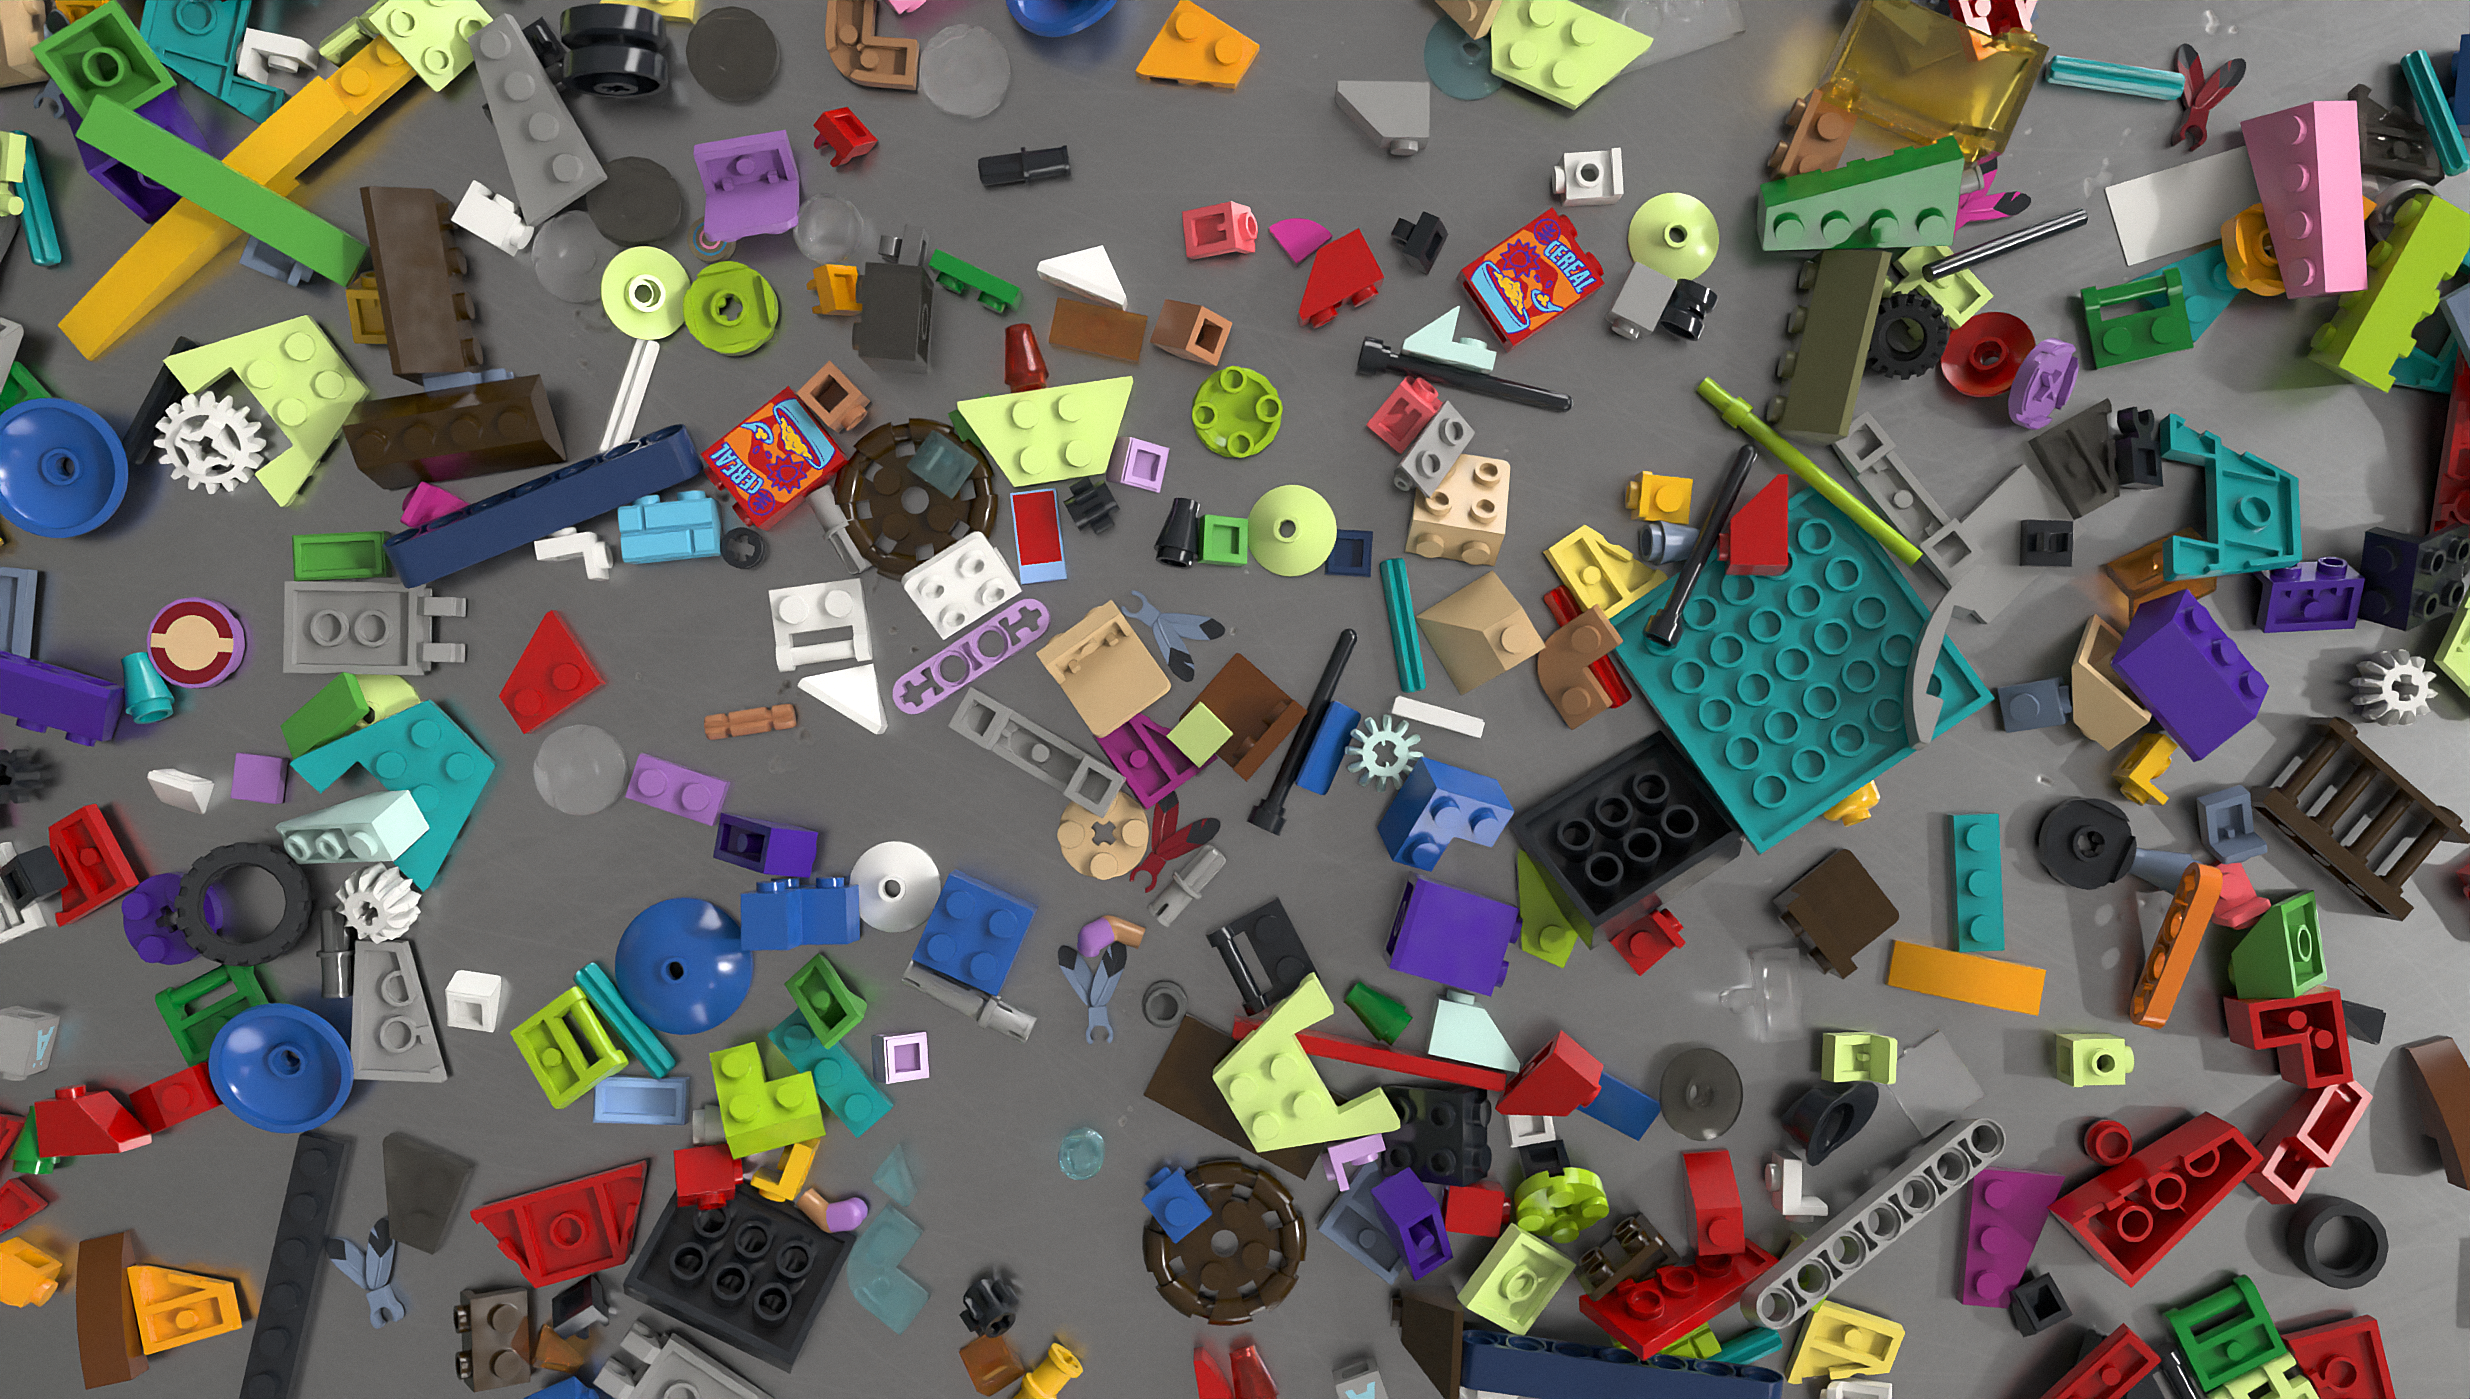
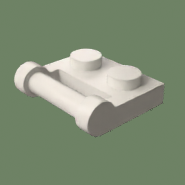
[769,578,873,672]

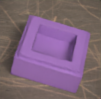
[230,752,288,804]

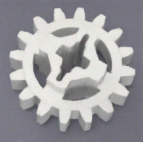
[154,391,266,494]

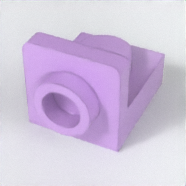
[1320,1133,1386,1192]

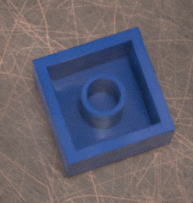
[911,870,1039,997]

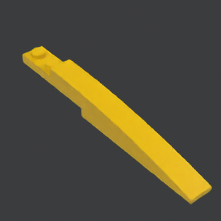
[58,34,417,361]

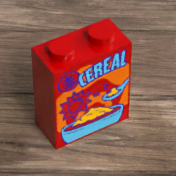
[1456,207,1605,353]
[700,386,849,531]

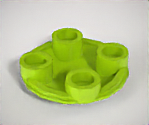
[1191,366,1283,458]

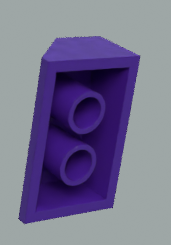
[2110,589,2269,762]
[0,650,125,747]

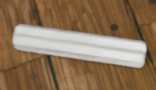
[594,338,660,455]

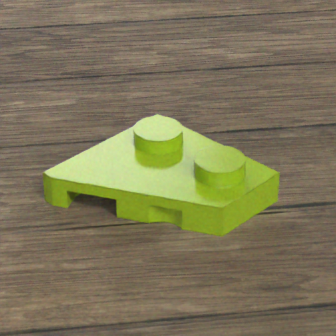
[1515,848,1578,969]

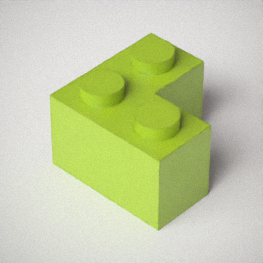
[709,1042,826,1159]

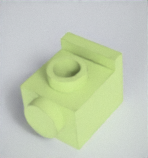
[2056,1033,2134,1087]

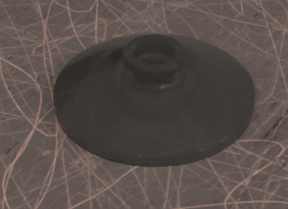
[1659,1048,1743,1141]

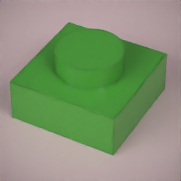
[1198,514,1249,567]

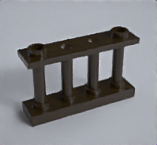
[2249,716,2470,922]

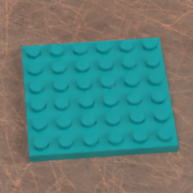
[1609,474,1995,856]

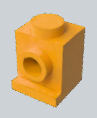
[0,1236,64,1308]

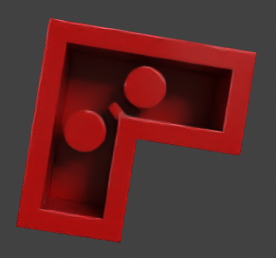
[2223,984,2354,1089]

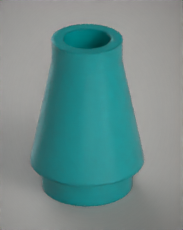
[121,652,175,724]

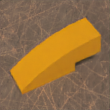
[1885,940,2046,1016]

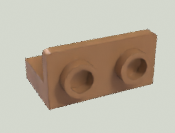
[1768,88,1858,182]

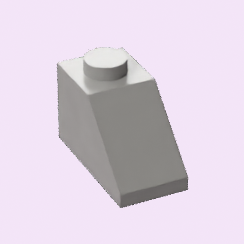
[1335,80,1430,155]

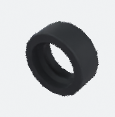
[2286,1195,2389,1290]

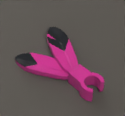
[1954,152,2031,236]

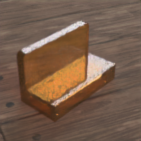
[2107,526,2217,622]

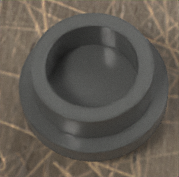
[1142,982,1187,1028]

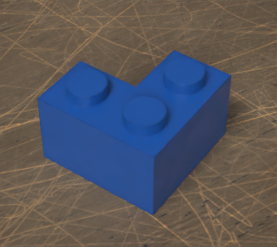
[1377,756,1515,872]
[740,876,860,951]

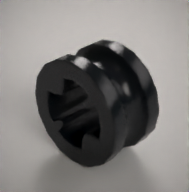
[721,527,766,569]

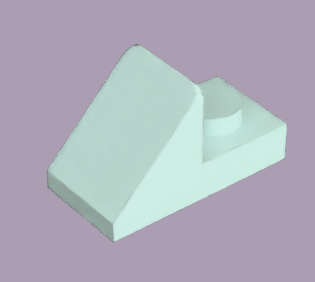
[1399,306,1497,375]

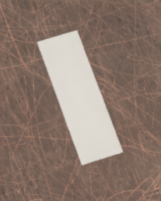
[2104,118,2379,266]

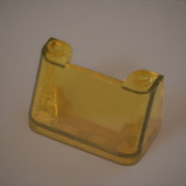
[1815,0,2050,165]

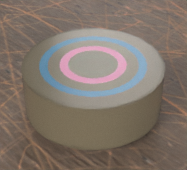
[687,216,736,264]

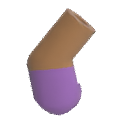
[1077,915,1146,957]
[796,1188,868,1233]

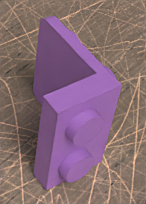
[693,130,800,242]

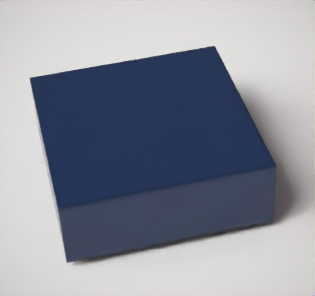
[1324,529,1373,578]

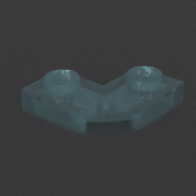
[847,1203,931,1336]

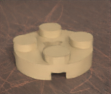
[1057,790,1150,880]

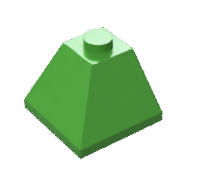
[30,0,177,120]
[2228,890,2328,999]

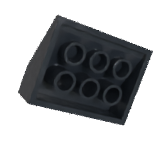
[1511,730,1745,950]
[623,1182,857,1374]

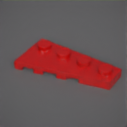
[1579,1238,1780,1361]

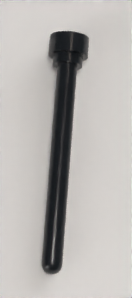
[1356,336,1573,412]
[1642,444,1757,649]
[1246,628,1358,836]

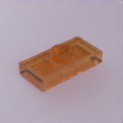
[1048,297,1148,363]

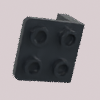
[2357,522,2470,631]
[1381,1085,1492,1187]

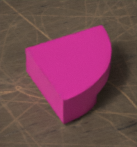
[1268,218,1333,267]

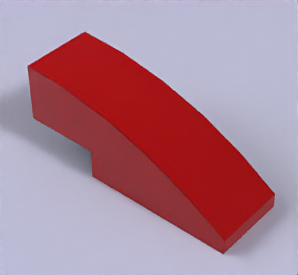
[2244,1080,2373,1205]

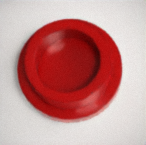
[2084,1119,2132,1166]

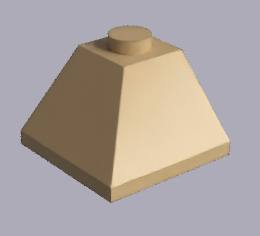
[1415,570,1546,695]
[2072,614,2152,751]

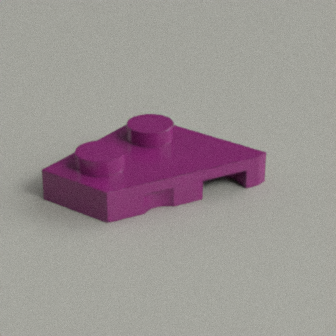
[1092,713,1218,810]

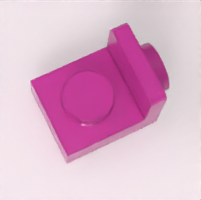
[400,481,471,527]

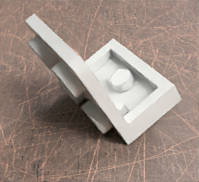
[901,532,1022,640]

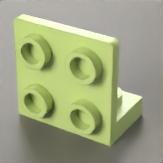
[358,0,493,91]

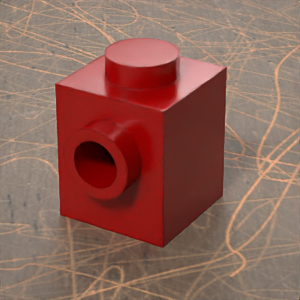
[673,1143,743,1210]

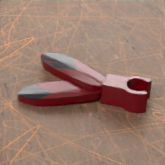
[2172,43,2246,152]
[1129,791,1221,893]

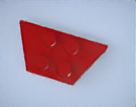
[470,1160,647,1289]

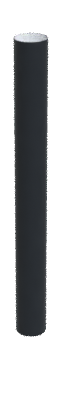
[1922,208,2088,283]

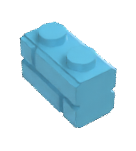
[617,491,724,565]

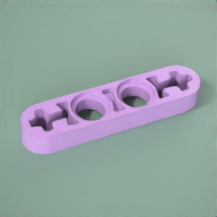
[893,599,1051,714]

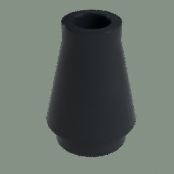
[1153,498,1200,569]

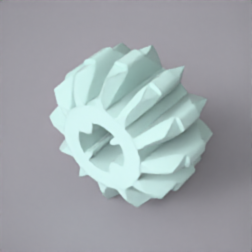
[1344,714,1423,793]

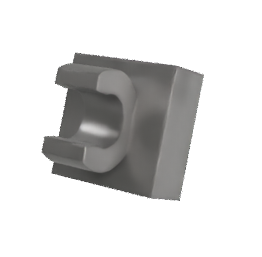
[878,224,929,282]

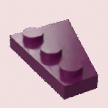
[1956,1166,2066,1309]

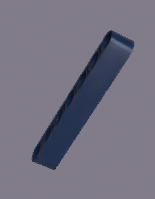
[382,424,704,588]
[1460,1329,1784,1399]

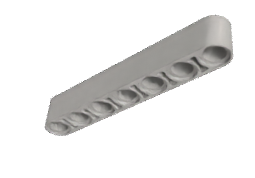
[1740,1118,2006,1329]

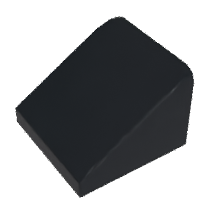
[0,846,68,911]
[2341,1000,2386,1045]
[2009,1272,2073,1338]

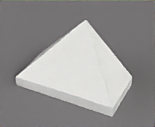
[1037,245,1128,313]
[797,664,888,735]

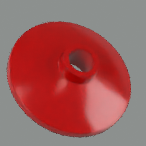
[1941,312,2036,397]

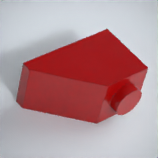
[1717,474,1788,576]
[1495,1030,1604,1117]
[129,1061,224,1135]
[34,1084,152,1158]
[1681,1149,1745,1256]

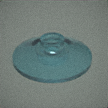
[1424,14,1507,100]

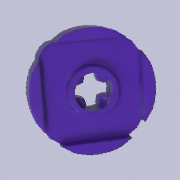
[121,872,223,965]

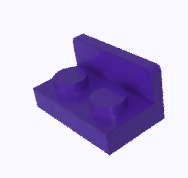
[2253,557,2365,633]

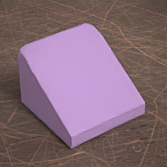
[1106,437,1170,493]
[871,1031,929,1084]

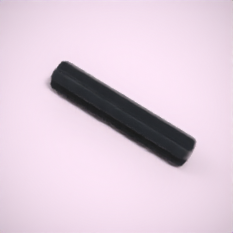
[122,336,202,464]

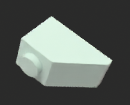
[1424,989,1520,1073]

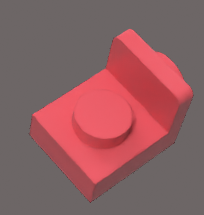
[1182,201,1258,259]
[1366,375,1443,454]
[2209,860,2272,930]

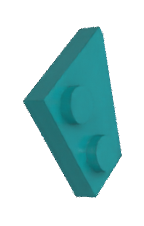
[2126,244,2242,343]

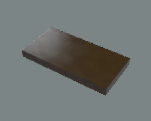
[1143,1012,1348,1180]

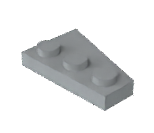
[350,939,448,1083]

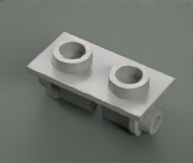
[1393,400,1475,498]

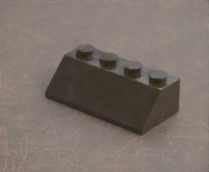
[360,186,483,387]
[342,374,566,490]

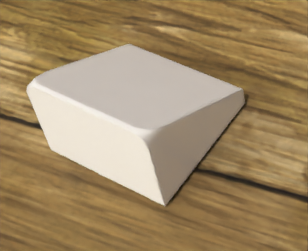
[147,769,214,814]
[445,970,501,1032]

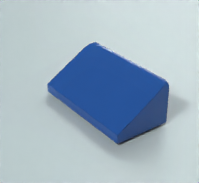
[1295,700,1361,795]
[1576,1071,1664,1141]

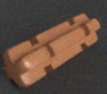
[704,704,796,740]

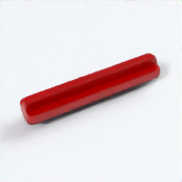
[1544,585,1632,709]

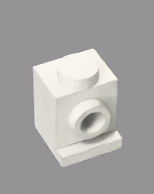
[1552,148,1624,207]
[451,180,534,257]

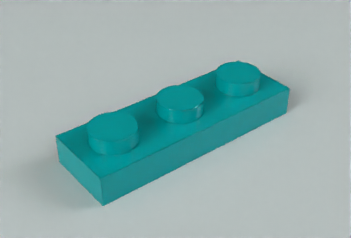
[1948,813,2005,952]
[767,1007,894,1138]

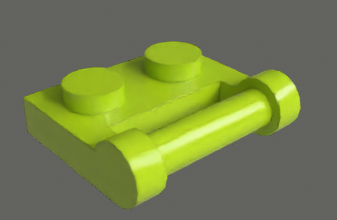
[510,986,629,1109]

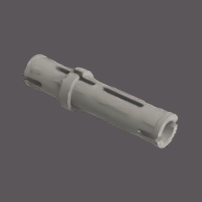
[901,959,1037,1045]

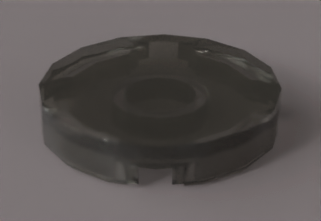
[685,6,780,102]
[586,156,682,248]

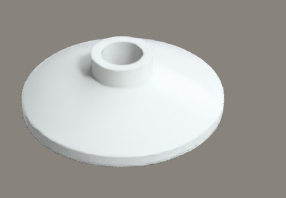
[849,841,941,933]

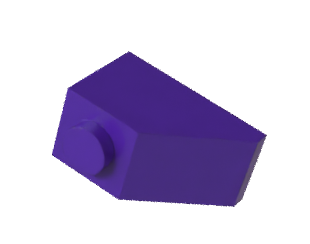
[713,813,818,878]
[1370,1167,1454,1281]

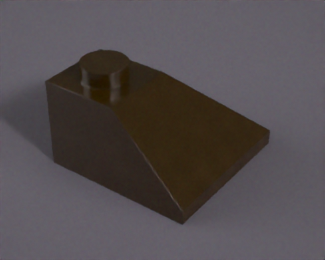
[1390,1284,1464,1399]

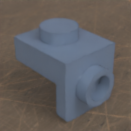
[238,234,314,287]
[1998,676,2073,733]
[2196,785,2267,865]

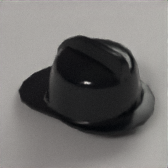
[1781,1082,1879,1167]

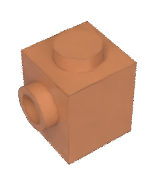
[1150,299,1232,366]
[796,360,871,433]

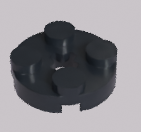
[2038,798,2137,890]

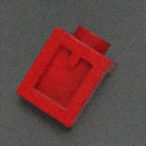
[1607,908,1686,976]

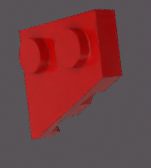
[499,610,605,734]
[48,804,140,927]

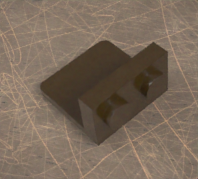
[1773,849,1899,980]
[1573,1213,1681,1302]

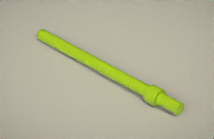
[1696,377,1923,568]

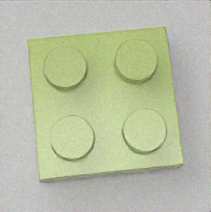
[1457,1223,1577,1336]

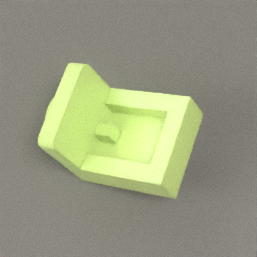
[1821,1032,1897,1084]

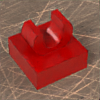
[813,107,878,167]

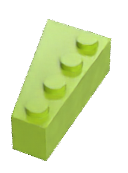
[2307,194,2470,393]

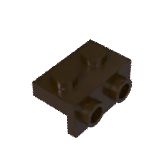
[453,1287,531,1393]

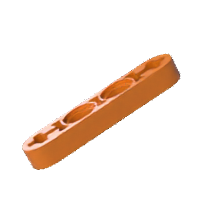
[2129,862,2223,1030]

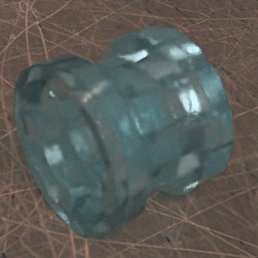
[1058,1128,1105,1180]

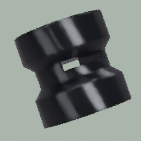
[1657,279,1719,341]

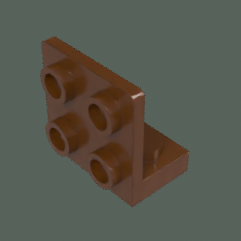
[1179,653,1308,782]

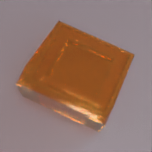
[530,1323,584,1374]
[959,1334,1026,1397]

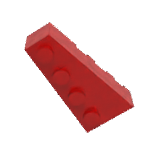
[2047,1111,2265,1288]

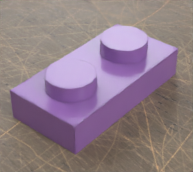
[625,753,730,826]

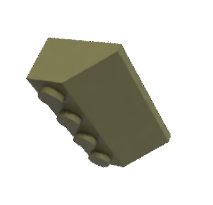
[1767,249,1892,447]

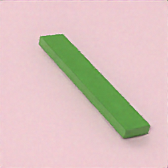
[75,94,370,287]

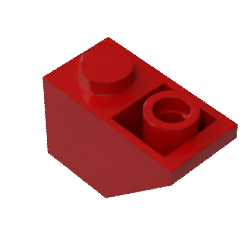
[1297,228,1385,328]

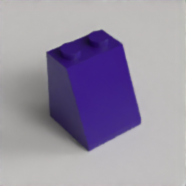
[59,87,216,224]
[1382,871,1523,997]

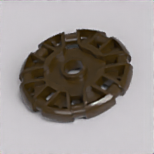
[833,418,998,582]
[1142,1160,1307,1326]

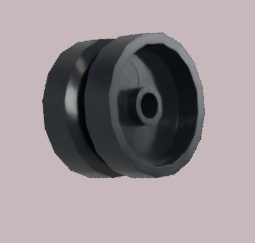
[560,3,668,98]

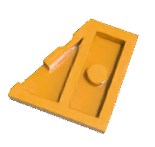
[1135,0,1260,89]
[127,1264,242,1355]

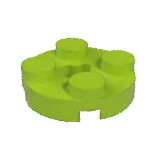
[683,261,778,356]
[1514,1167,1609,1244]

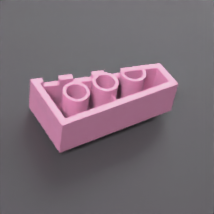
[2240,101,2368,299]

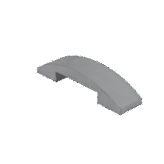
[1832,411,1985,583]
[1903,564,1987,751]
[948,687,1126,818]

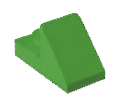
[784,953,867,1050]

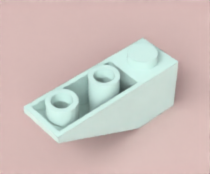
[275,790,429,864]

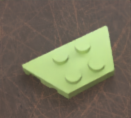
[1489,0,1654,110]
[956,376,1133,488]

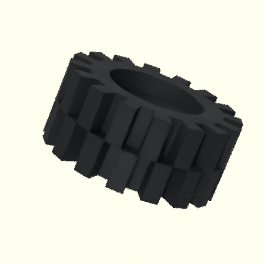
[1866,290,1950,380]

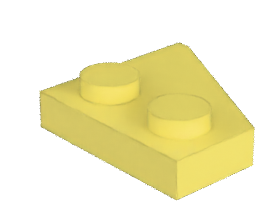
[1543,525,1669,619]
[1784,1300,1905,1384]

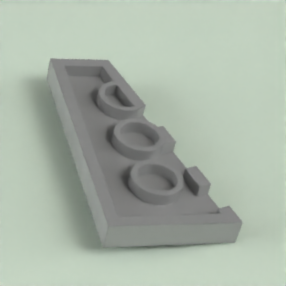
[467,13,608,227]

